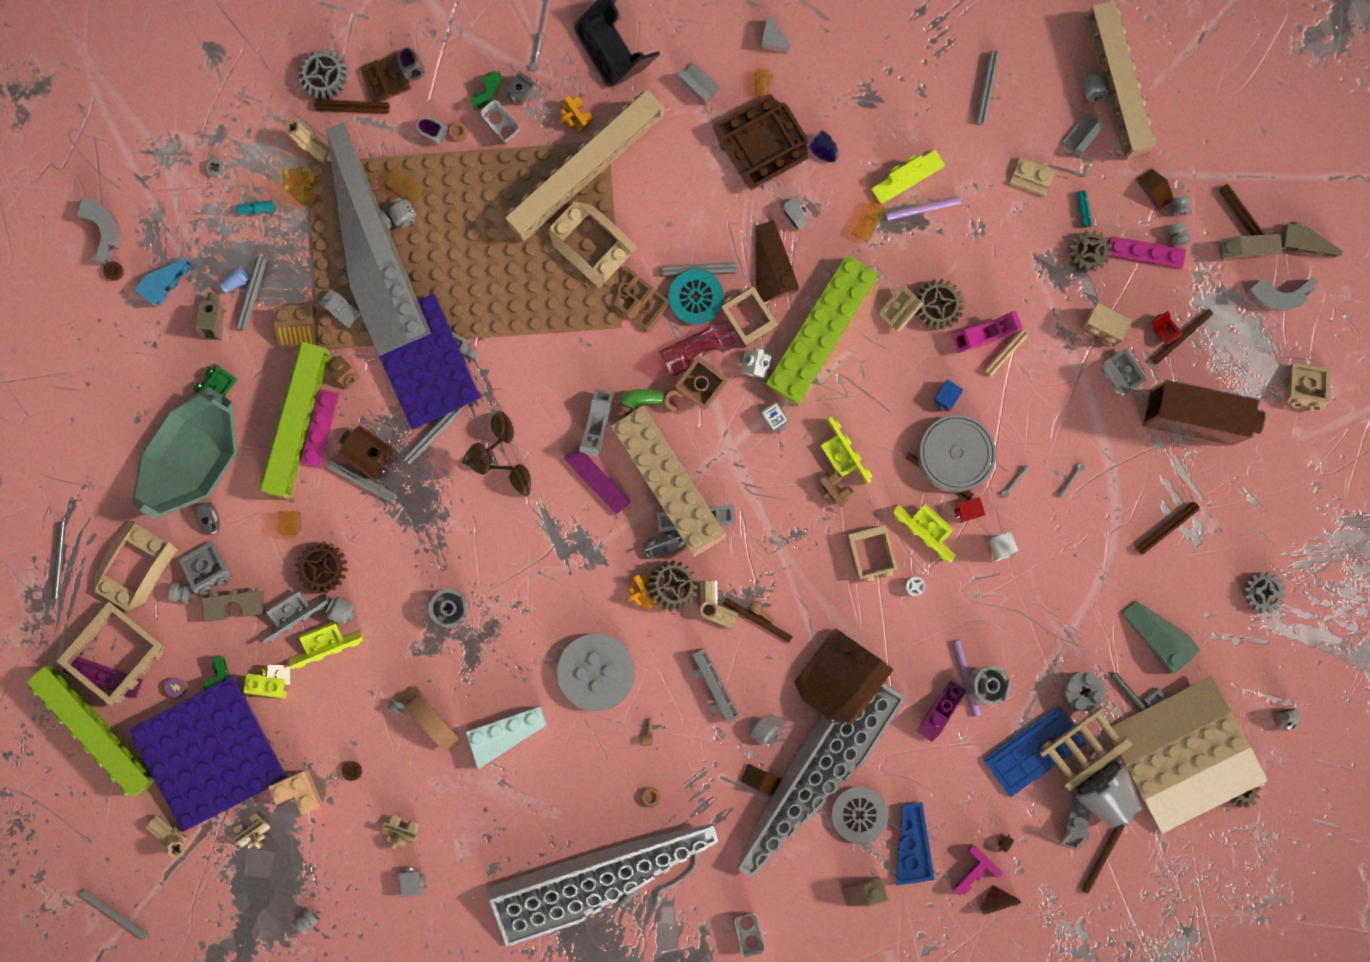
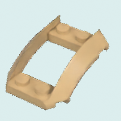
[548,201,637,288]
[94,520,178,613]

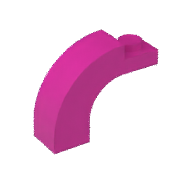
[951,311,1023,353]

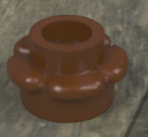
[997,834,1014,853]

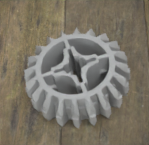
[297,48,349,100]

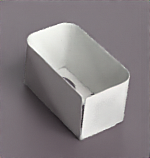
[481,100,520,144]
[988,531,1019,562]
[735,912,765,958]

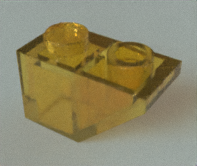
[283,167,315,208]

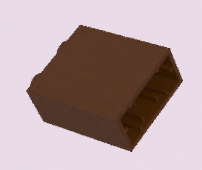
[1143,380,1265,445]

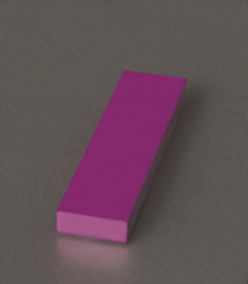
[564,446,631,515]
[63,656,143,698]

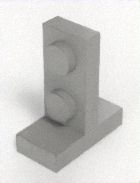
[319,289,361,328]
[1060,795,1091,850]

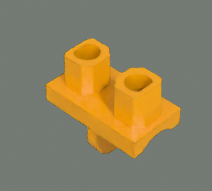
[559,96,593,133]
[627,574,657,611]

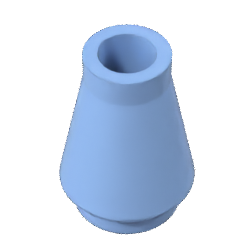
[220,267,249,293]

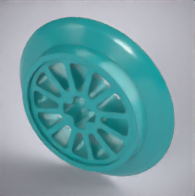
[668,269,724,324]

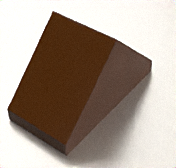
[1136,169,1174,210]
[741,764,782,796]

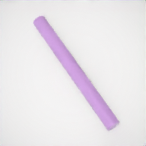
[885,197,961,221]
[953,640,981,717]

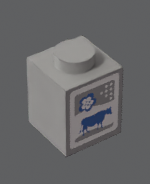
[760,402,789,433]

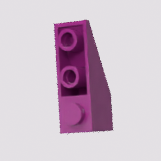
[916,680,966,742]

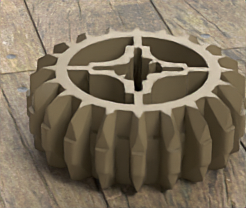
[915,279,965,330]
[646,560,698,612]

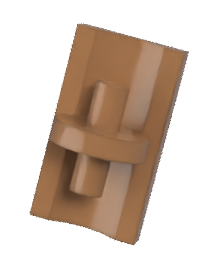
[820,470,854,507]

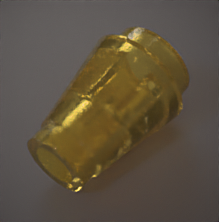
[754,68,773,97]

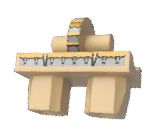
[233,814,271,849]
[382,815,418,850]

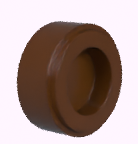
[103,261,124,281]
[342,761,362,781]

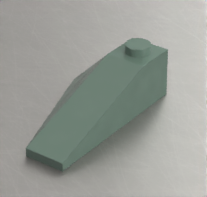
[1122,601,1200,674]

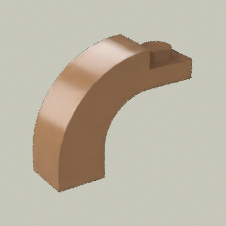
[401,686,460,751]

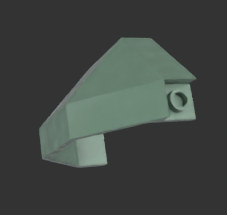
[132,387,238,519]

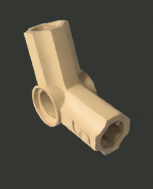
[284,119,330,163]
[700,581,739,629]
[146,815,187,858]

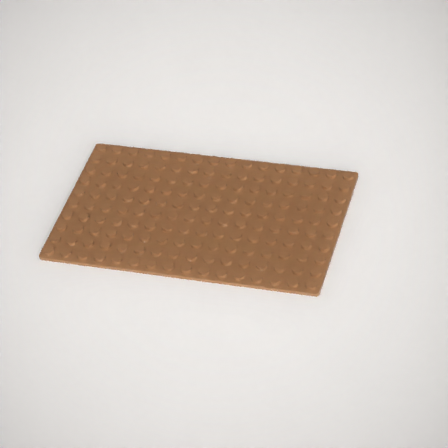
[308,142,622,349]

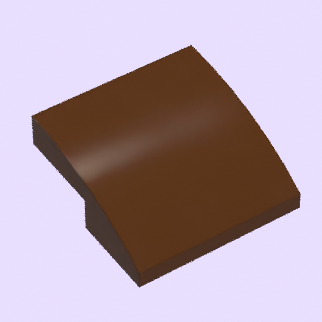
[360,53,412,102]

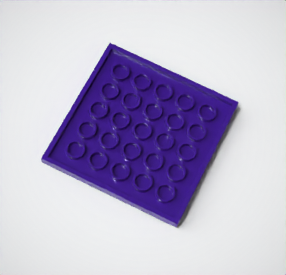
[128,676,288,832]

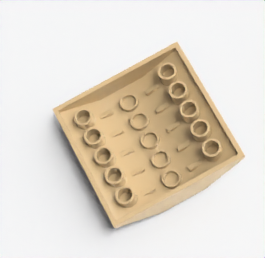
[1111,676,1268,833]

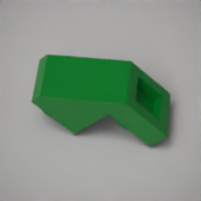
[470,71,503,110]
[203,655,230,691]

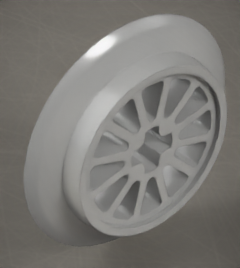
[832,787,888,844]

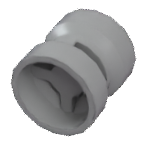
[1167,222,1192,247]
[168,583,193,604]
[292,907,320,935]

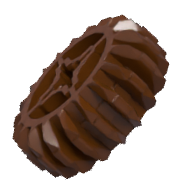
[295,542,348,594]

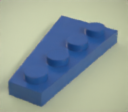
[896,802,935,886]

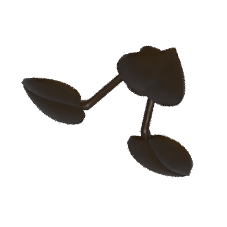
[462,411,531,497]

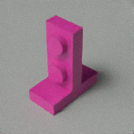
[952,844,1003,896]

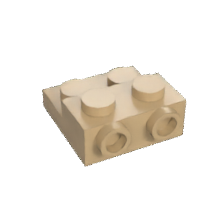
[1286,363,1330,411]

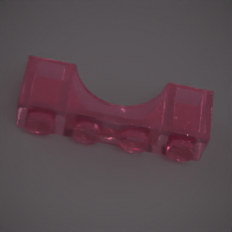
[659,318,741,377]

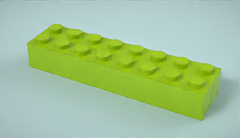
[766,255,879,406]
[259,342,331,500]
[27,666,155,798]

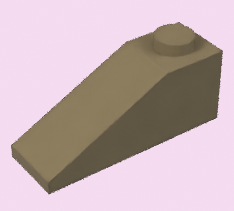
[1281,222,1342,258]
[1221,234,1282,261]

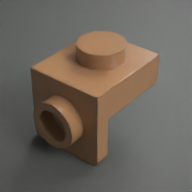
[326,355,360,389]

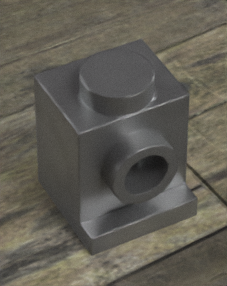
[506,71,535,104]

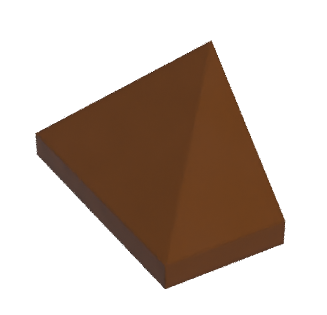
[980,885,1021,915]

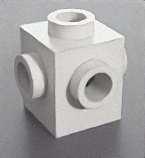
[740,348,771,378]

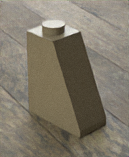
[842,877,889,906]

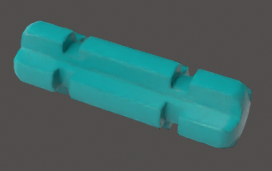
[1076,190,1093,228]

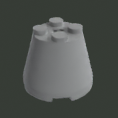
[1073,759,1143,828]

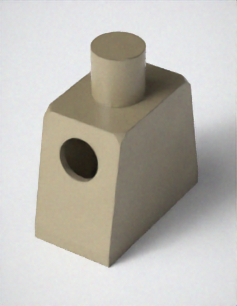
[195,292,224,340]

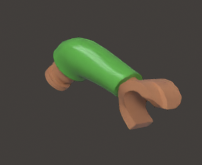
[616,388,685,418]

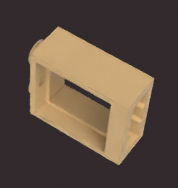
[721,287,778,348]
[847,525,898,583]

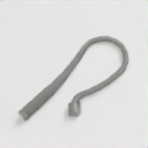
[618,853,698,907]

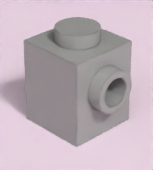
[399,867,425,897]

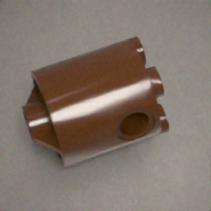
[338,425,393,479]

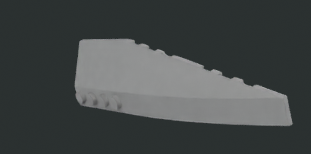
[326,122,431,356]
[487,824,719,947]

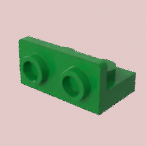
[193,364,237,397]

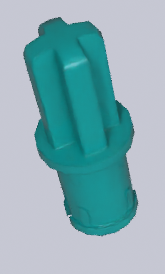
[236,200,275,216]

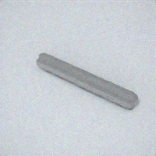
[976,51,999,124]
[236,257,267,330]
[662,262,737,276]
[403,409,462,464]
[328,459,398,503]

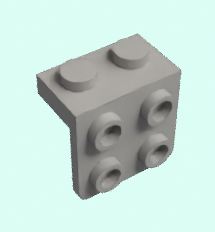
[1101,347,1148,396]

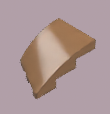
[614,266,670,332]

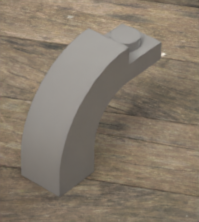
[77,197,121,265]
[1245,277,1318,312]
[579,389,614,456]

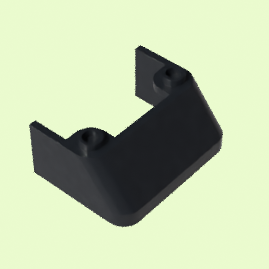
[574,0,660,87]

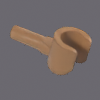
[750,601,773,623]
[641,718,653,746]

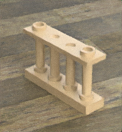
[1040,705,1132,792]

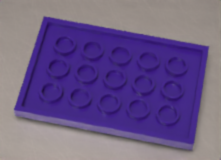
[365,293,482,430]

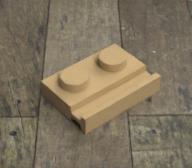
[1010,157,1056,197]
[878,285,924,332]

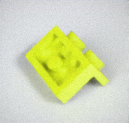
[243,674,287,699]

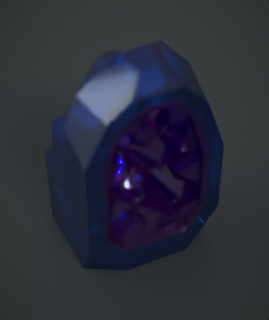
[809,130,839,162]

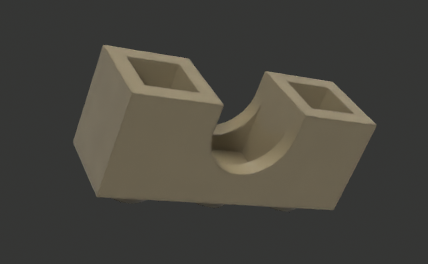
[202,588,266,622]

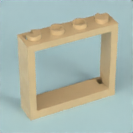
[57,602,165,707]

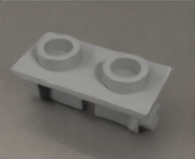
[643,531,684,559]

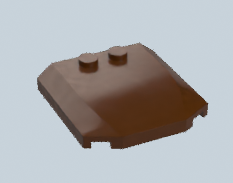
[713,94,809,191]
[794,629,894,725]

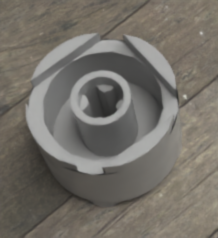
[428,589,470,628]
[966,666,1011,706]
[1062,672,1105,711]

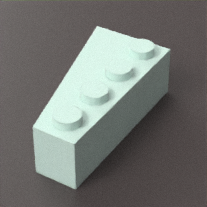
[466,707,547,769]

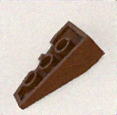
[756,220,799,303]

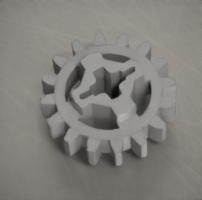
[1243,572,1287,613]

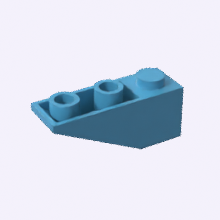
[135,258,192,307]

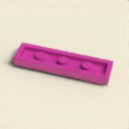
[1108,236,1186,269]
[300,389,339,468]

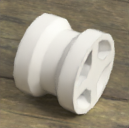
[905,577,925,596]

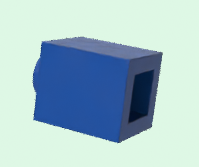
[933,379,963,411]

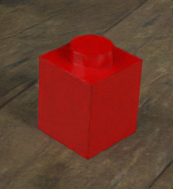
[954,497,986,523]

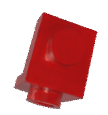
[1152,311,1182,346]

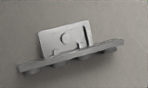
[260,589,329,644]

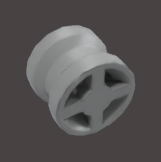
[1171,197,1192,216]

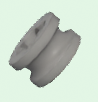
[206,159,225,177]
[387,698,406,715]

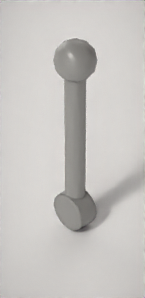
[531,32,544,71]
[1059,463,1085,497]
[1001,465,1029,498]

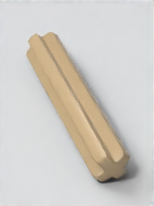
[984,329,1028,376]

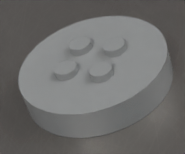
[917,415,996,493]
[557,634,635,711]

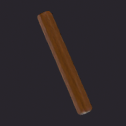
[315,99,390,114]
[1219,184,1265,236]
[1136,502,1200,555]

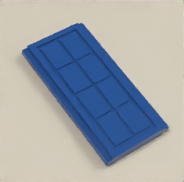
[984,706,1086,797]

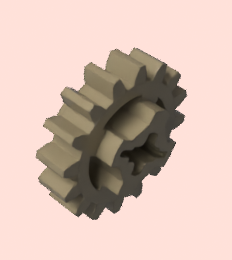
[1070,230,1112,272]

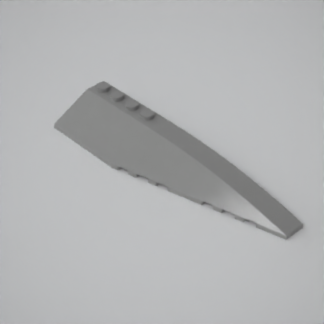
[736,684,906,877]

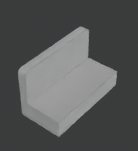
[678,63,720,104]
[1062,114,1106,157]

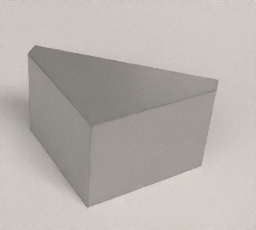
[761,15,791,53]

